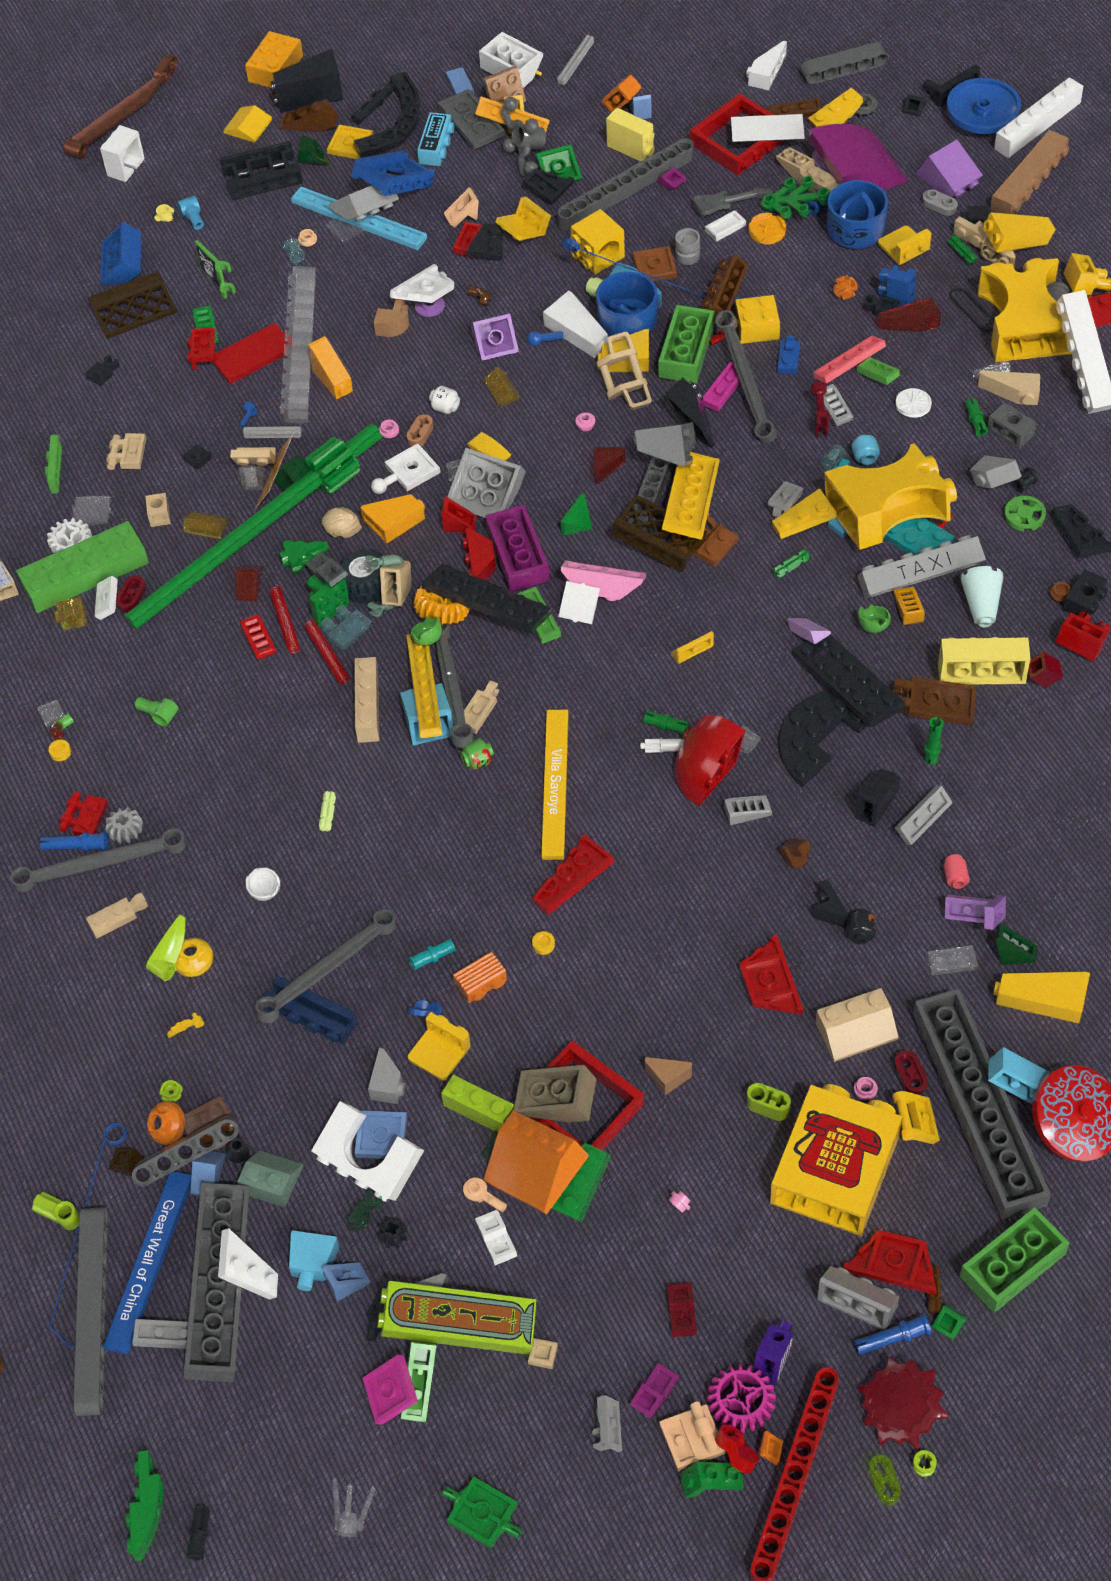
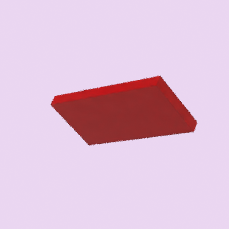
[211,323,296,384]

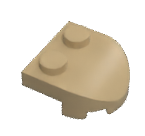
[230,447,276,466]

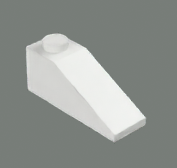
[746,41,787,90]

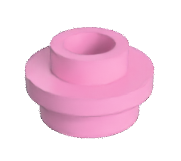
[576,413,595,431]
[379,420,399,438]
[854,1077,878,1100]
[668,1191,690,1213]

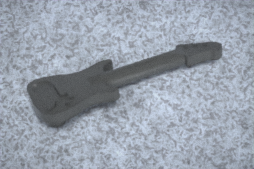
[693,188,773,216]

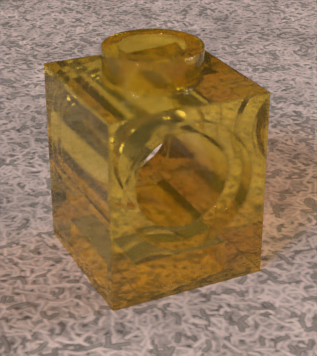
[54,597,88,630]

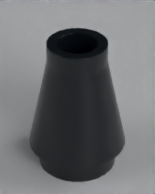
[226,1138,249,1163]

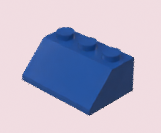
[100,222,142,285]

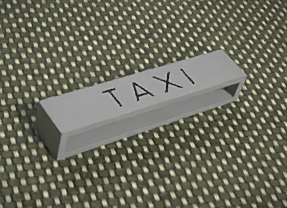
[857,535,986,599]

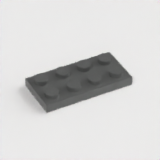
[438,89,505,150]

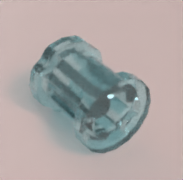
[284,238,305,264]
[821,444,846,470]

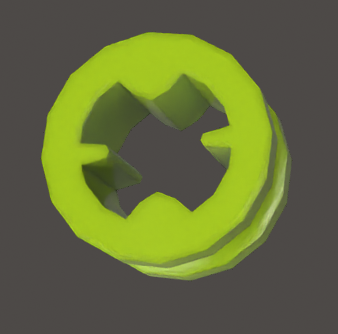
[913,1450,937,1477]

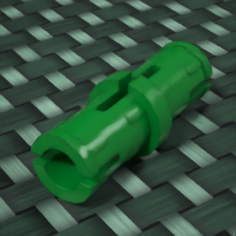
[965,398,988,437]
[643,710,689,734]

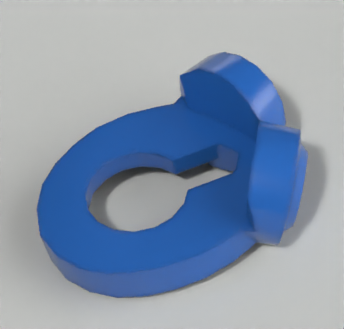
[408,1000,442,1016]

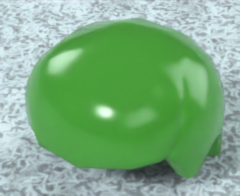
[858,604,891,633]
[411,616,442,645]

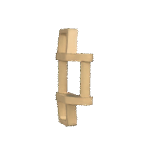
[596,332,652,410]

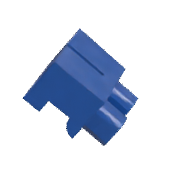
[878,265,916,309]

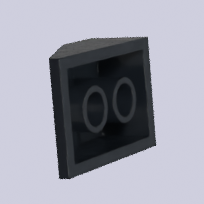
[665,377,715,448]

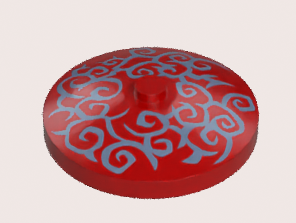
[1032,1065,1111,1162]

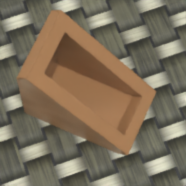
[645,1057,692,1095]

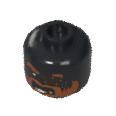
[846,909,876,944]

